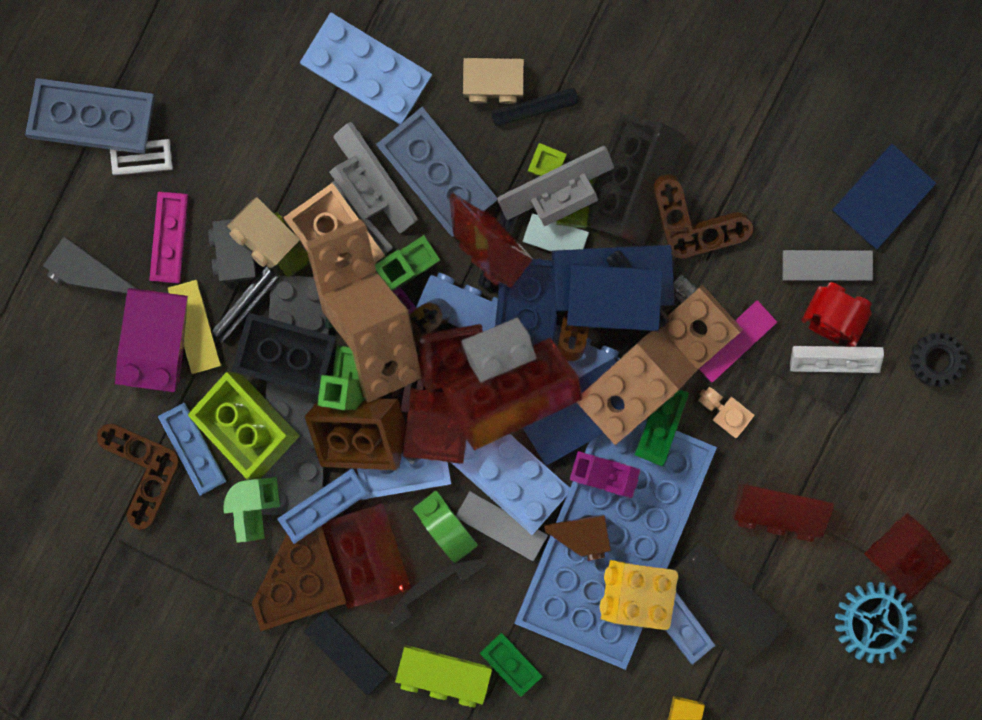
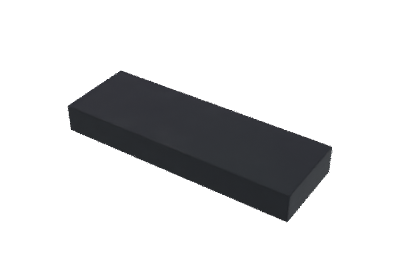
[304,610,389,696]

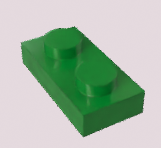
[480,632,543,697]

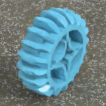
[835,582,917,663]

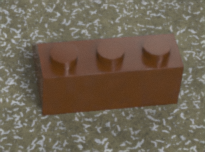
[304,399,406,470]

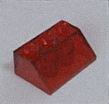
[449,193,533,288]
[732,483,834,542]
[322,503,411,609]

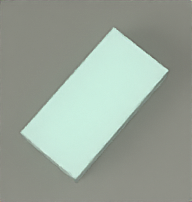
[523,213,589,252]

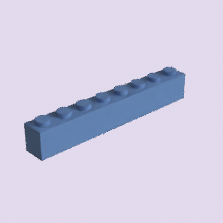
[416,273,620,379]

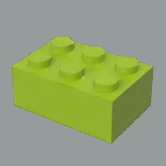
[188,372,300,479]

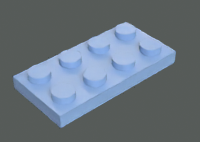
[300,12,432,125]
[443,414,570,535]

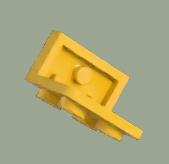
[600,560,678,630]

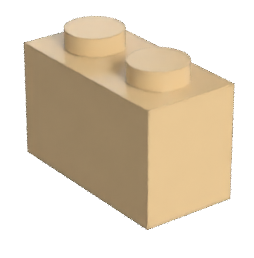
[463,58,524,104]
[227,197,300,268]

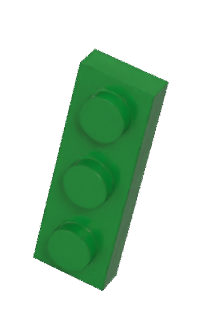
[635,389,689,467]

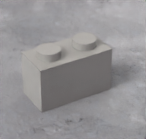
[462,318,537,382]

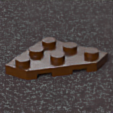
[252,525,347,631]

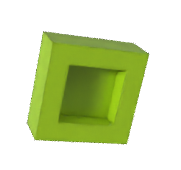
[528,143,567,176]

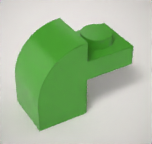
[375,235,440,291]
[318,346,365,410]
[224,477,280,542]
[413,491,478,564]

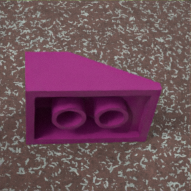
[115,288,188,392]

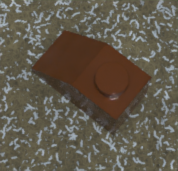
[544,514,611,561]

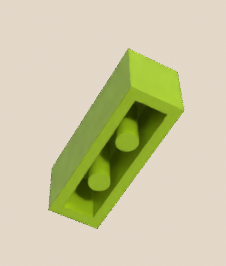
[395,645,492,708]

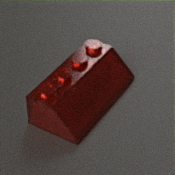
[442,337,582,451]

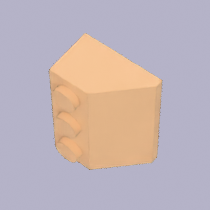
[283,183,385,264]

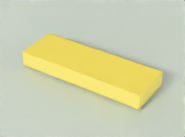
[168,280,221,374]

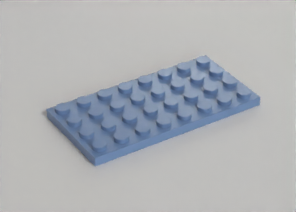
[514,418,717,670]

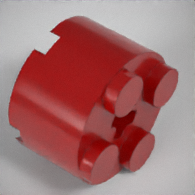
[802,282,872,347]

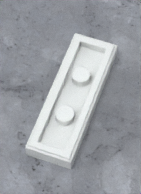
[790,346,884,373]

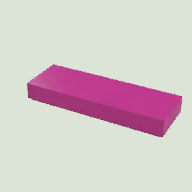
[149,192,189,284]
[698,300,777,383]

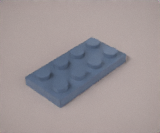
[25,78,155,154]
[376,107,497,237]

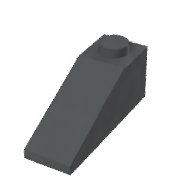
[43,237,137,294]

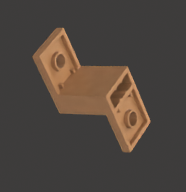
[306,219,422,403]
[575,285,743,445]

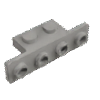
[330,122,418,233]
[497,146,614,227]

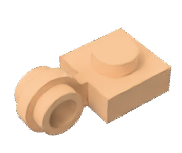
[698,387,755,439]

